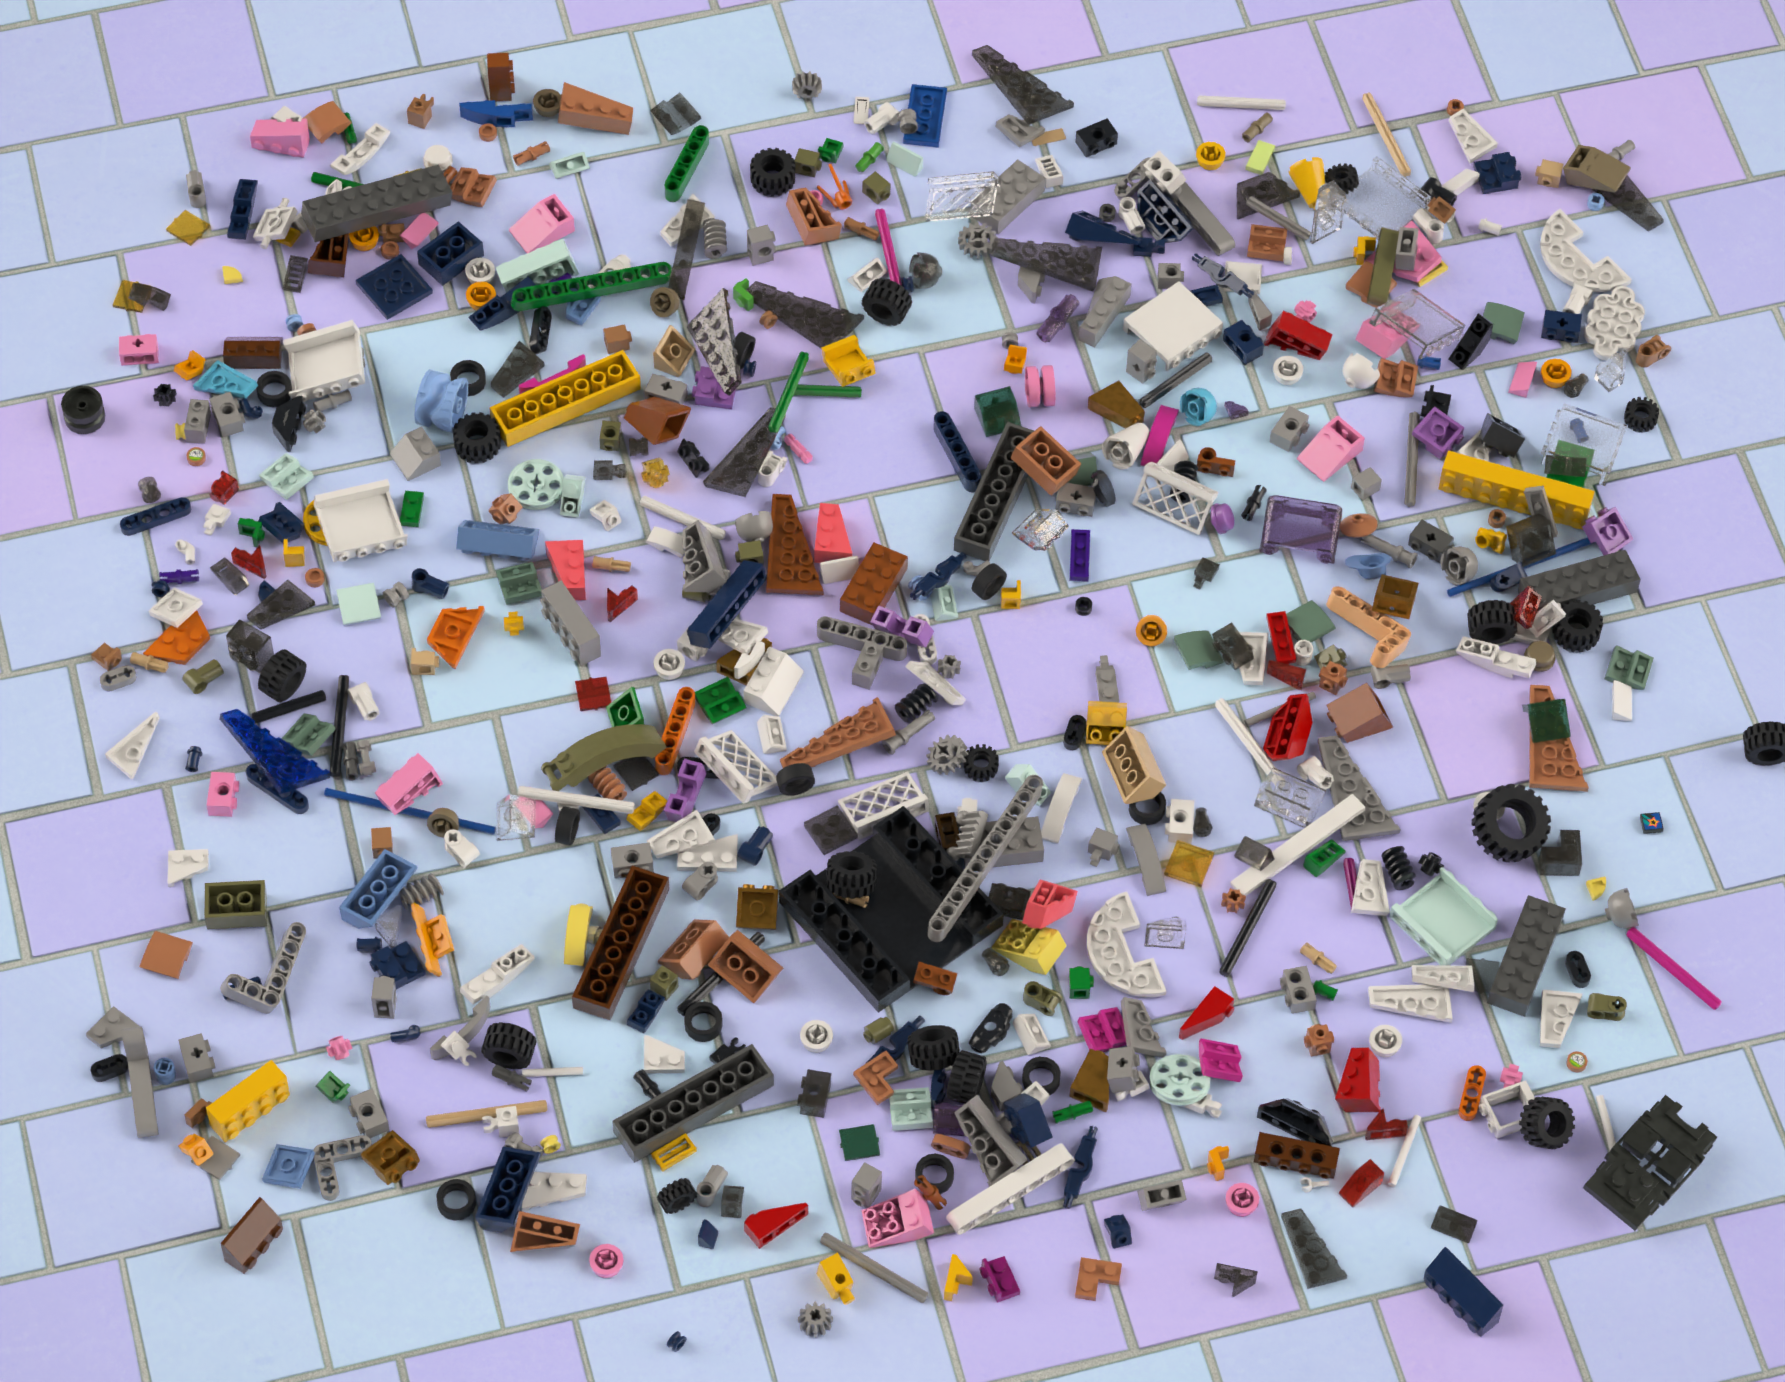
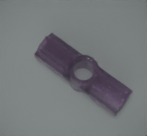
[1036,294,1080,343]

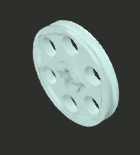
[508,459,564,510]
[1150,1054,1211,1106]

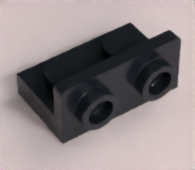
[1420,385,1451,419]

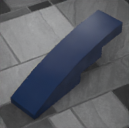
[227,179,258,240]

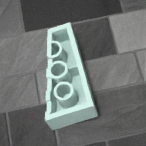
[496,239,579,293]

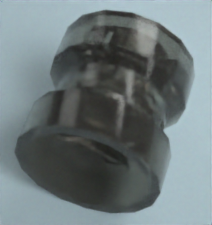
[629,437,649,457]
[138,477,161,503]

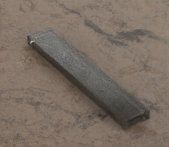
[668,199,705,300]

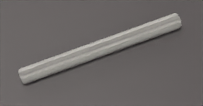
[1404,411,1420,507]
[820,1233,928,1303]

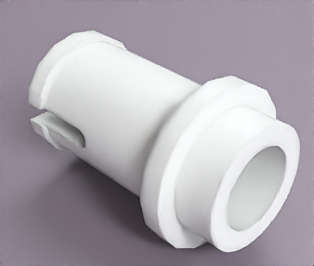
[1478,218,1502,236]

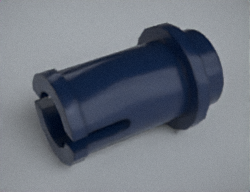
[185,746,203,772]
[356,936,382,952]

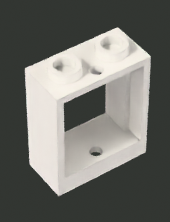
[1479,1080,1534,1139]

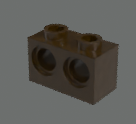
[935,812,961,858]

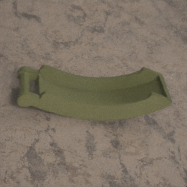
[541,724,667,791]

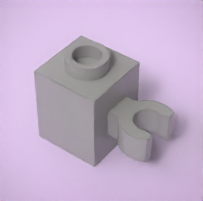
[1088,827,1120,867]

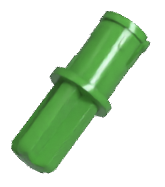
[855,142,884,172]

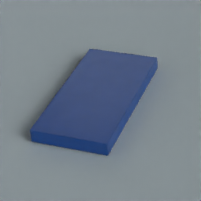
[903,84,947,148]

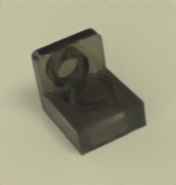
[721,1185,744,1218]

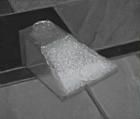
[1144,916,1187,949]

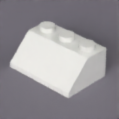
[743,647,804,717]

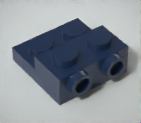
[1473,152,1521,194]
[369,941,426,990]

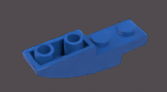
[459,100,533,127]

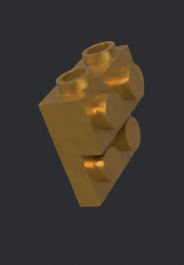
[736,884,778,930]
[360,1130,420,1185]

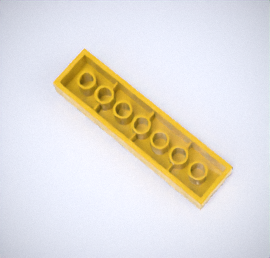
[489,350,641,447]
[1438,450,1595,530]

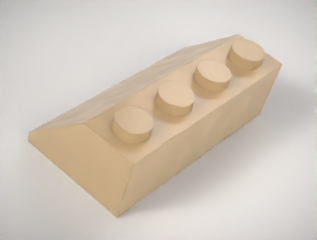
[1102,726,1166,804]

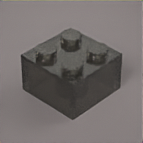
[1506,513,1556,567]
[226,619,274,674]

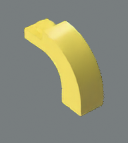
[564,903,593,966]

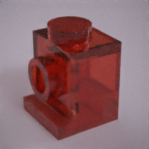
[209,470,239,505]

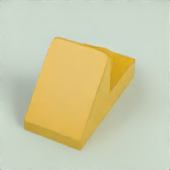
[944,1254,973,1301]

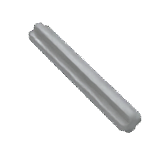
[1246,196,1311,240]

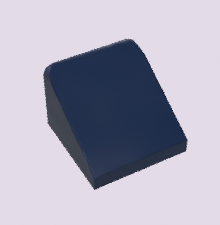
[698,1219,719,1249]

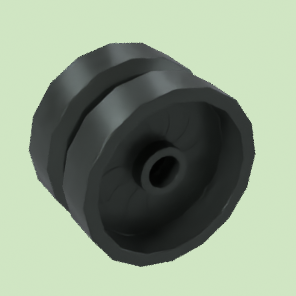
[61,386,106,434]

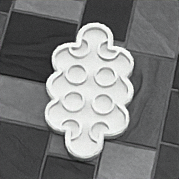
[1583,286,1645,361]

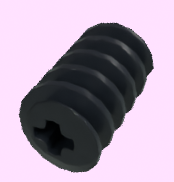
[1170,461,1198,504]
[894,683,938,722]
[1381,846,1416,890]

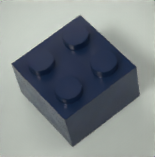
[1003,1093,1053,1148]

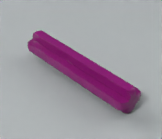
[1343,858,1357,909]

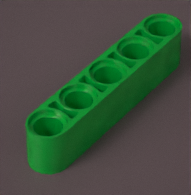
[664,125,709,202]

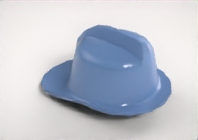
[1345,553,1391,579]

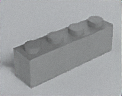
[1079,276,1132,348]
[683,520,727,592]
[954,1095,1028,1187]

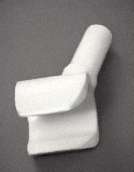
[1300,1177,1329,1193]

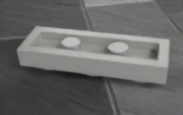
[1524,486,1558,539]

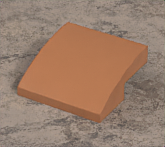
[302,101,352,144]
[450,167,497,207]
[1247,224,1287,262]
[1346,261,1397,308]
[1374,358,1418,398]
[139,931,193,979]

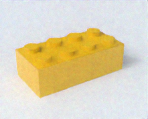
[206,1060,290,1143]

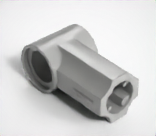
[186,170,206,208]
[1370,664,1411,689]
[696,1165,728,1207]

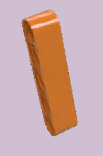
[655,687,695,775]

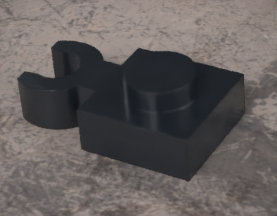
[709,1037,746,1064]

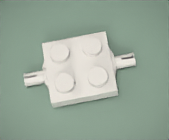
[253,197,298,249]

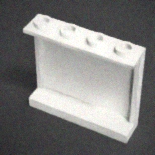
[1123,281,1223,371]
[283,320,366,402]
[314,479,408,562]

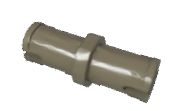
[1242,112,1273,143]

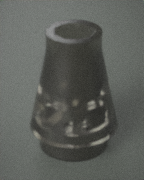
[1563,373,1589,398]
[1193,807,1213,837]
[981,948,1010,976]

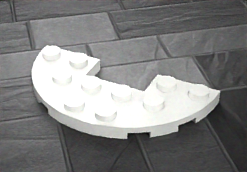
[1540,209,1632,292]
[1087,891,1167,997]

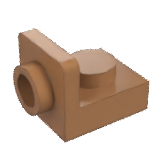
[1427,196,1456,224]
[378,223,405,243]
[91,642,122,671]
[184,1098,212,1128]

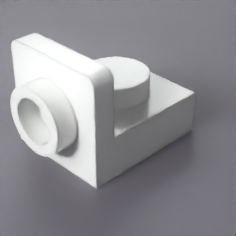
[589,500,622,531]

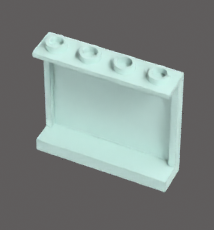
[1389,867,1498,965]

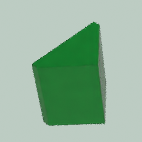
[606,686,644,727]

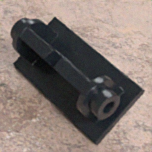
[677,438,710,478]

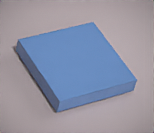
[262,1144,315,1189]

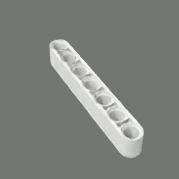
[946,1143,1075,1235]

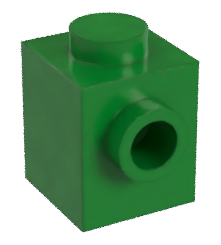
[1068,966,1094,999]

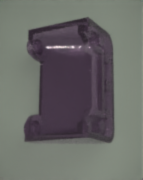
[1259,495,1343,564]

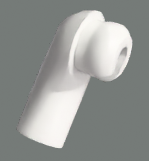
[175,539,195,565]

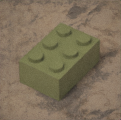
[204,880,267,930]

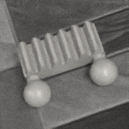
[946,810,989,861]

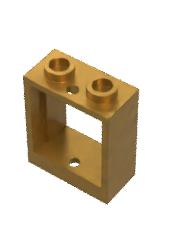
[1372,574,1419,619]

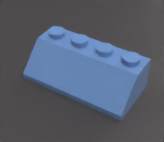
[456,520,539,561]
[339,849,418,929]

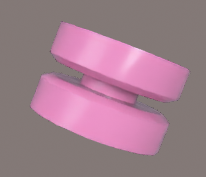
[1025,365,1056,408]

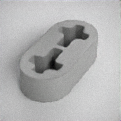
[100,665,137,691]

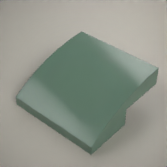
[1483,302,1525,344]
[495,561,542,605]
[1286,600,1336,642]
[1174,630,1224,670]
[1604,645,1654,690]
[280,713,336,756]

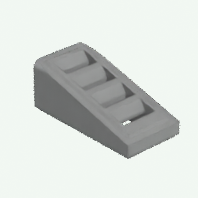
[1248,289,1272,331]

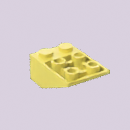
[991,919,1067,975]

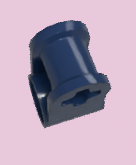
[1490,562,1528,592]

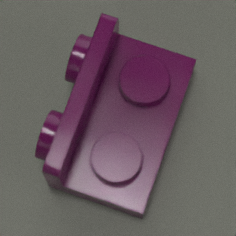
[979,1256,1020,1303]

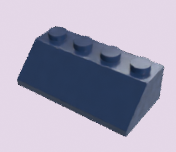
[475,1146,541,1233]
[1423,1247,1504,1337]

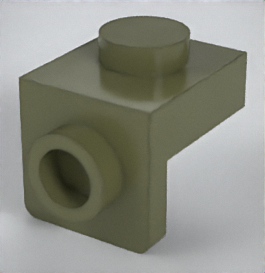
[1314,644,1348,670]

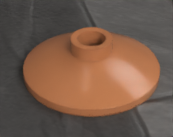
[1340,513,1378,538]

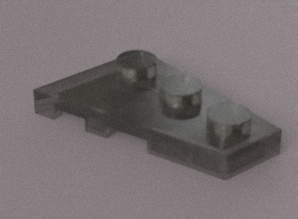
[490,341,545,398]
[247,580,315,630]

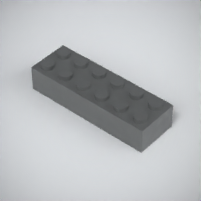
[1517,550,1641,617]
[1487,895,1566,1017]

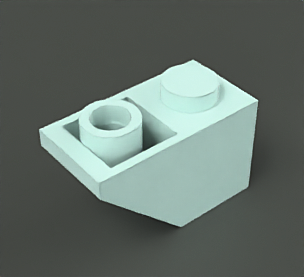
[560,474,586,517]
[1005,764,1051,806]

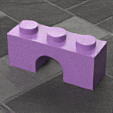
[870,606,934,648]
[664,759,707,822]

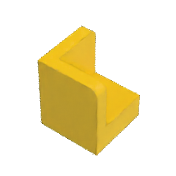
[283,539,305,567]
[1001,580,1021,609]

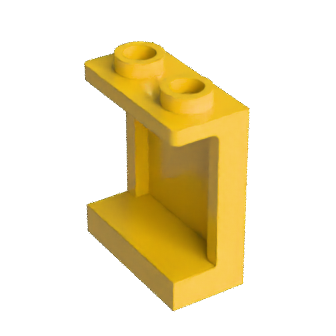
[821,335,876,387]

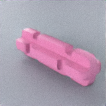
[784,433,813,464]

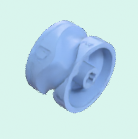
[415,369,468,433]

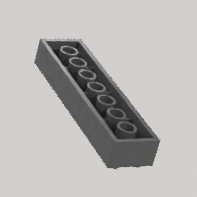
[301,164,453,242]
[953,422,1034,561]
[612,1044,774,1163]

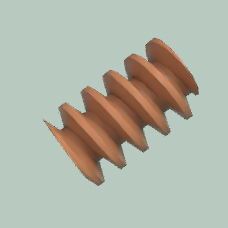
[588,765,627,800]

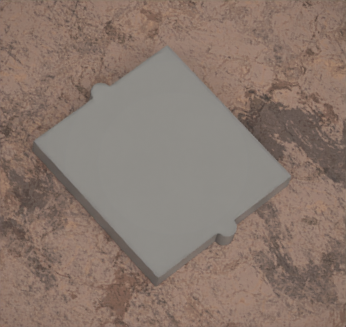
[191,1136,240,1180]

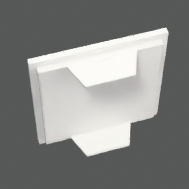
[1223,261,1262,294]

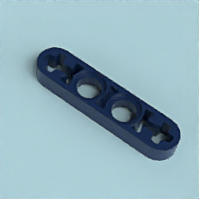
[120,497,192,536]
[246,764,309,814]

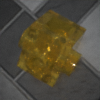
[641,457,670,488]

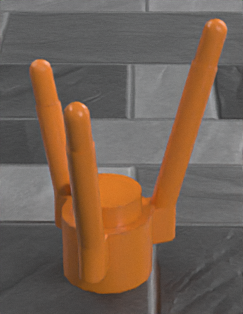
[817,164,853,210]

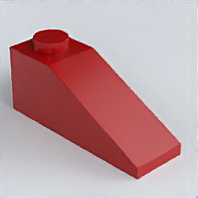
[1179,986,1235,1040]
[744,1202,808,1249]

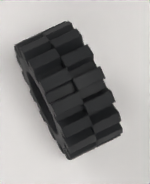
[1325,163,1359,195]
[1624,397,1659,433]
[963,744,999,782]
[657,1178,697,1214]

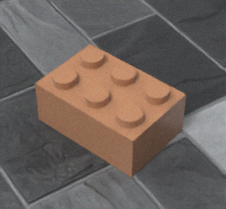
[1011,426,1081,496]

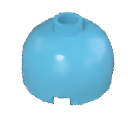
[1180,387,1217,426]

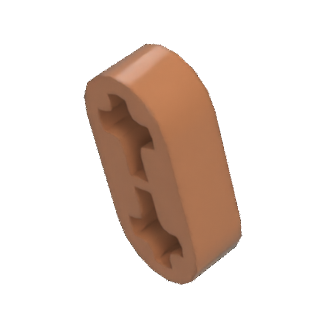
[931,1134,971,1159]

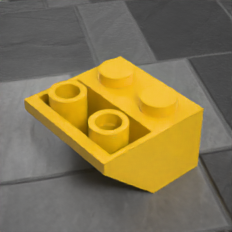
[1086,701,1127,745]

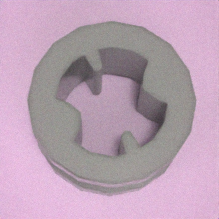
[1002,332,1018,349]

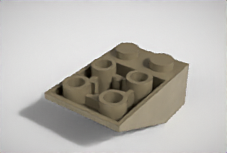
[1563,145,1631,193]

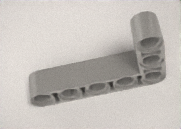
[220,922,306,1014]
[121,1026,159,1138]

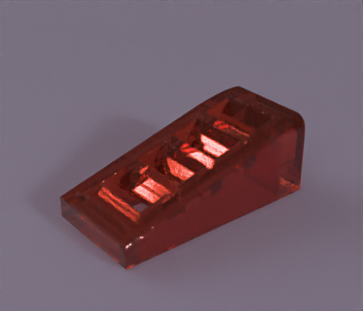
[1267,660,1306,691]

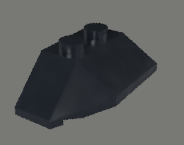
[1257,1098,1333,1146]

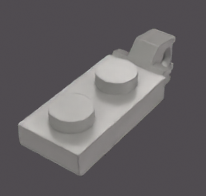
[1095,655,1120,703]

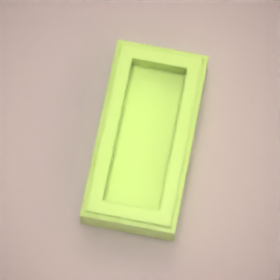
[1245,140,1275,175]

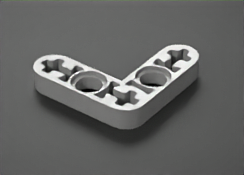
[1114,157,1182,200]
[313,1135,372,1201]

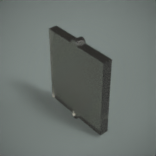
[613,757,659,791]
[1466,958,1499,994]

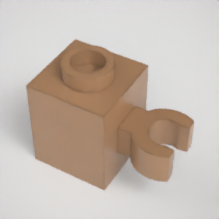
[407,94,434,129]

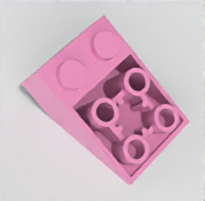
[509,194,575,253]
[1355,307,1420,359]
[1297,415,1365,482]
[861,1189,934,1248]

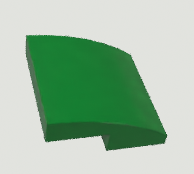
[695,677,747,725]

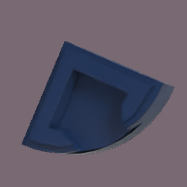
[258,580,278,606]

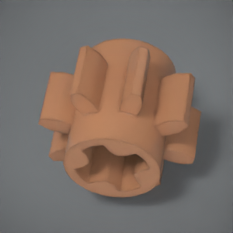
[1221,888,1246,914]

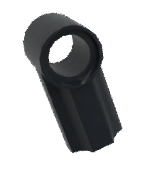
[1418,177,1457,207]

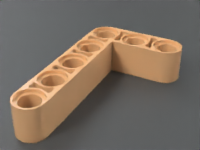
[1326,586,1411,668]

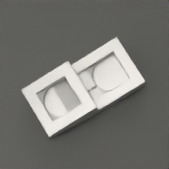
[646,526,685,558]
[734,641,765,679]

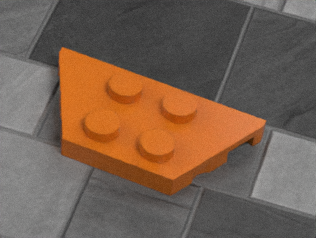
[427,606,485,669]
[143,610,210,665]

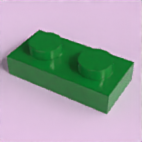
[400,490,424,527]

